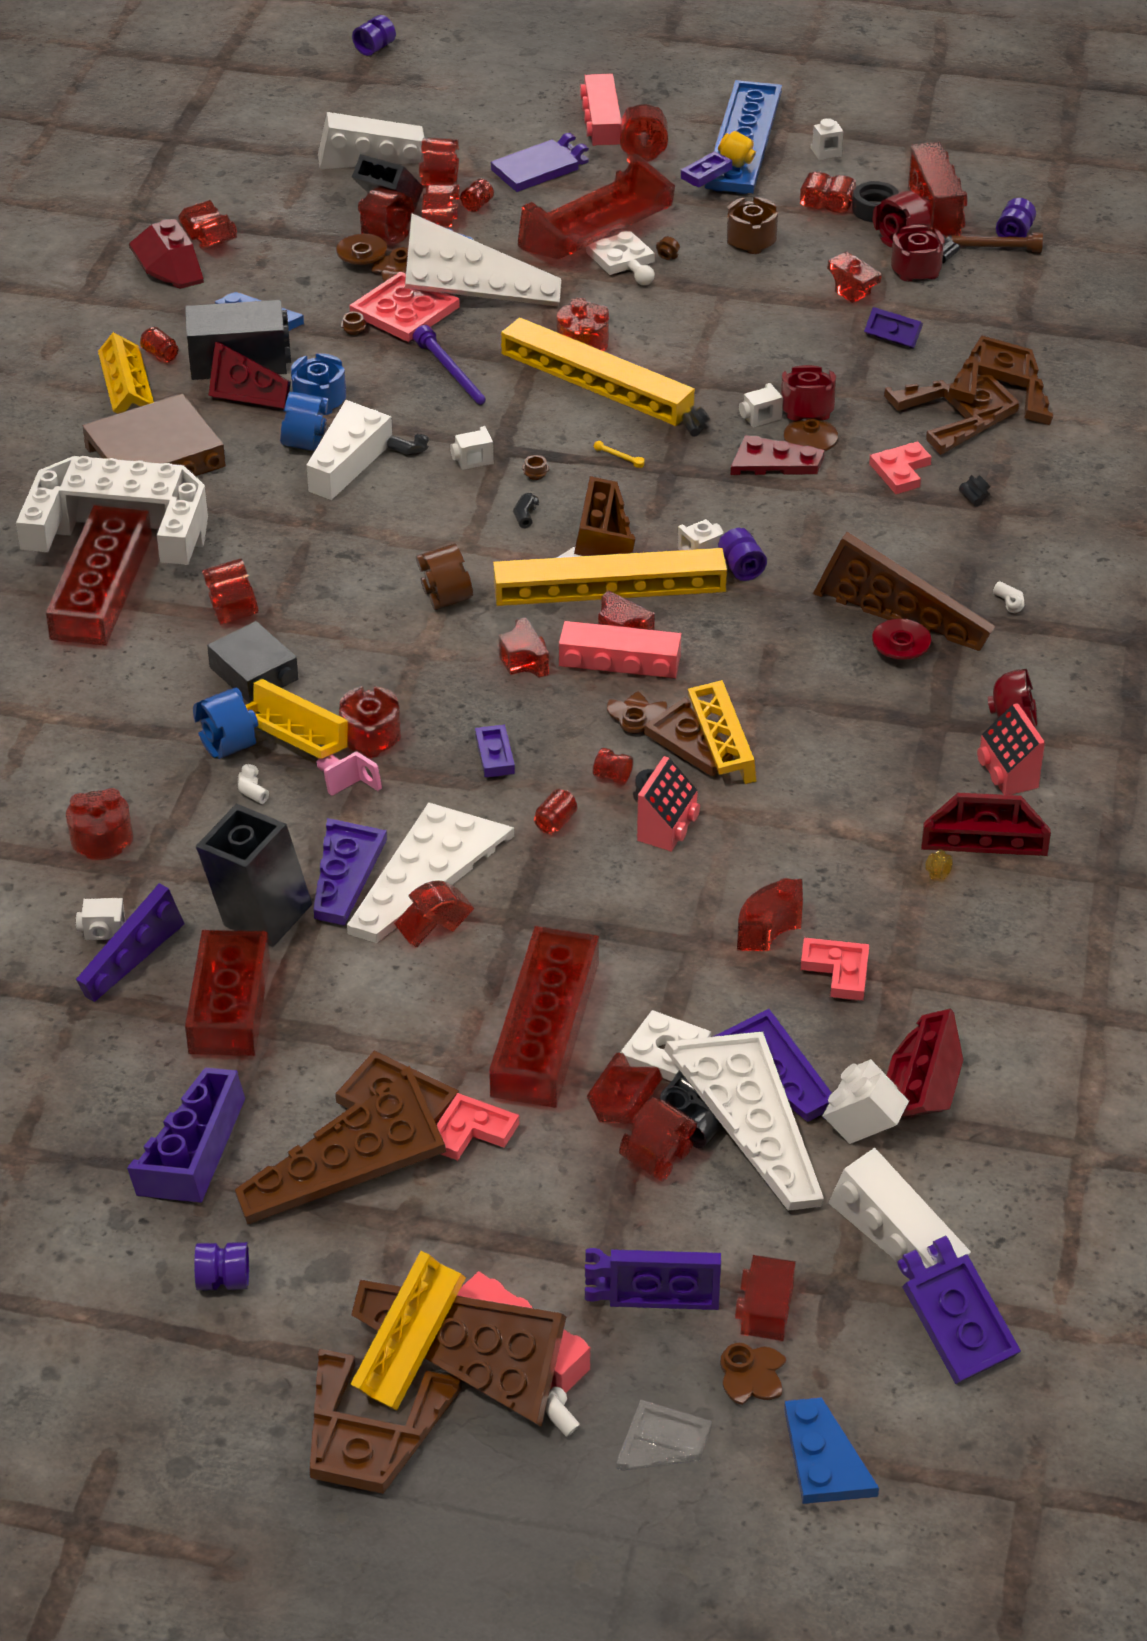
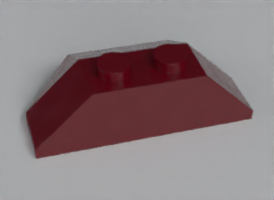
[129,219,204,289]
[921,793,1051,856]
[886,1008,963,1117]

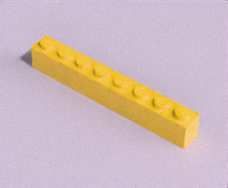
[501,317,695,426]
[493,548,727,606]

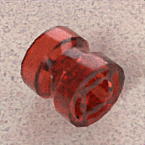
[460,179,494,212]
[593,747,634,785]

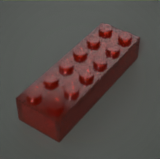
[46,505,152,646]
[489,926,599,1108]

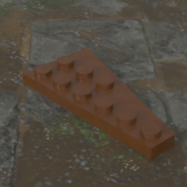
[813,532,995,651]
[235,1066,446,1225]

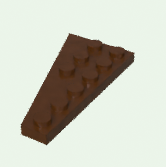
[351,1280,567,1426]

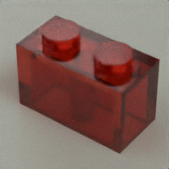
[735,1255,796,1341]

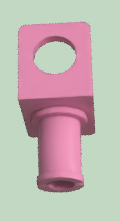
[317,751,382,796]

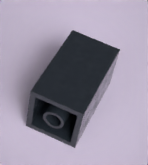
[185,300,291,380]
[196,803,312,947]

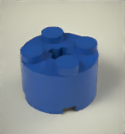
[291,353,346,415]
[280,392,329,451]
[193,687,258,759]

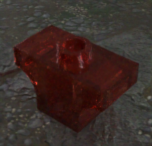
[827,251,882,303]
[598,590,655,630]
[499,617,549,678]

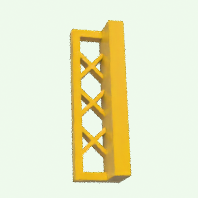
[98,332,154,414]
[245,679,348,759]
[688,680,757,784]
[351,1251,466,1411]

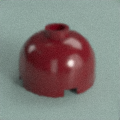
[988,669,1038,727]

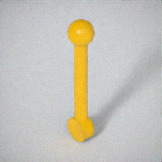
[593,441,644,468]

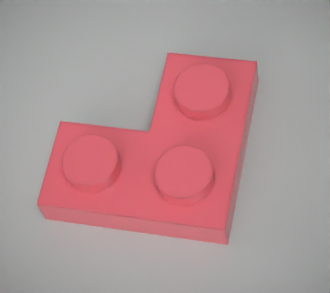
[869,441,931,494]
[800,938,869,1001]
[437,1093,519,1161]

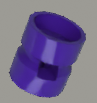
[352,15,396,56]
[996,198,1036,237]
[718,528,767,581]
[194,1242,249,1291]

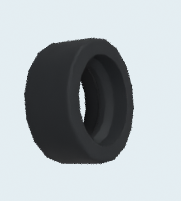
[852,181,899,222]

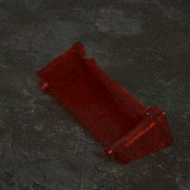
[517,153,675,260]

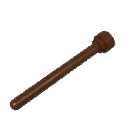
[945,232,1043,253]

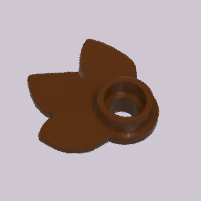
[372,247,408,282]
[607,691,667,733]
[720,1343,786,1405]

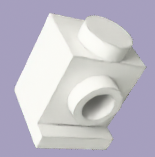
[810,119,843,160]
[739,383,783,427]
[450,426,494,470]
[678,519,723,550]
[76,898,126,940]

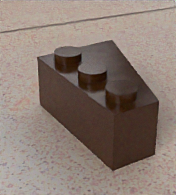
[574,476,635,556]

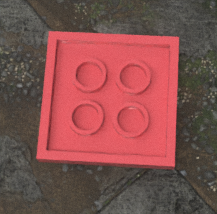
[349,271,459,342]

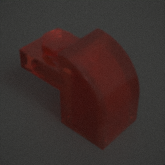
[394,880,474,947]

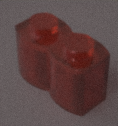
[800,172,856,213]

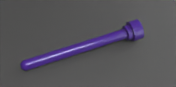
[413,325,486,405]

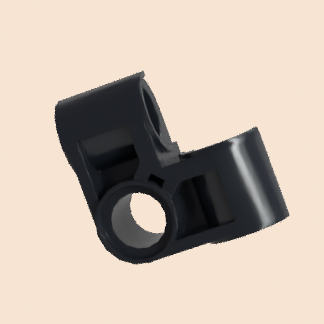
[656,1070,722,1148]

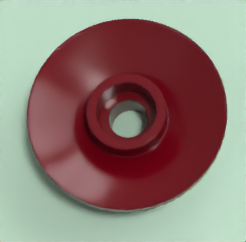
[872,619,931,659]

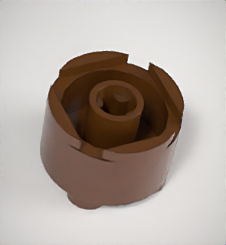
[727,197,778,254]
[416,543,473,610]

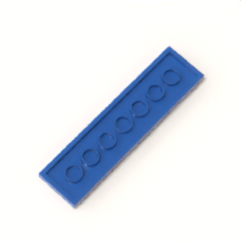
[705,80,782,194]

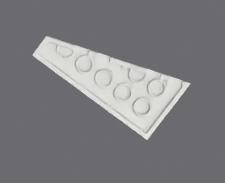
[405,214,561,306]
[347,803,514,943]
[664,1032,824,1211]

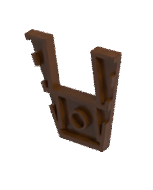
[946,335,1054,425]
[884,375,1019,455]
[310,1349,462,1494]

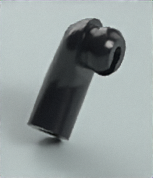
[387,433,429,455]
[513,493,539,529]

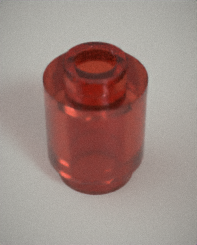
[140,327,179,363]
[534,789,578,834]

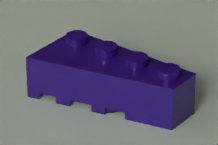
[127,1068,245,1203]

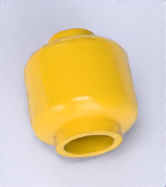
[718,131,756,168]

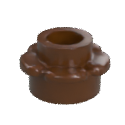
[656,236,680,260]
[341,311,366,335]
[522,455,549,480]

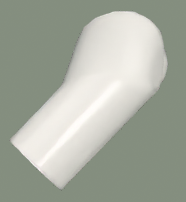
[993,581,1025,613]
[238,764,269,804]
[545,1387,580,1437]

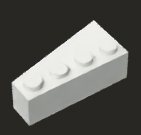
[318,112,425,169]
[307,400,392,500]
[828,1148,971,1268]

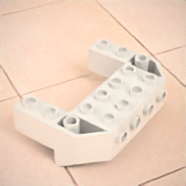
[16,456,208,565]

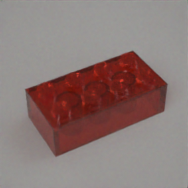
[908,142,968,236]
[185,930,270,1056]

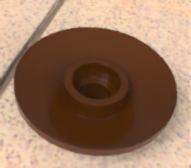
[336,234,387,265]
[784,418,838,451]

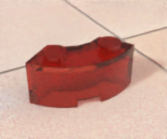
[422,181,460,226]
[178,200,237,249]
[737,878,803,951]

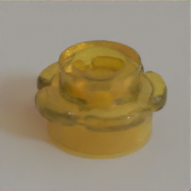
[925,849,953,880]

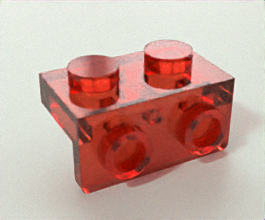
[587,1053,663,1123]

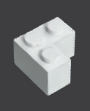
[823,1059,909,1144]

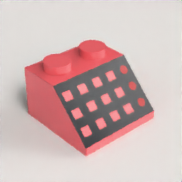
[977,703,1045,795]
[637,756,700,852]

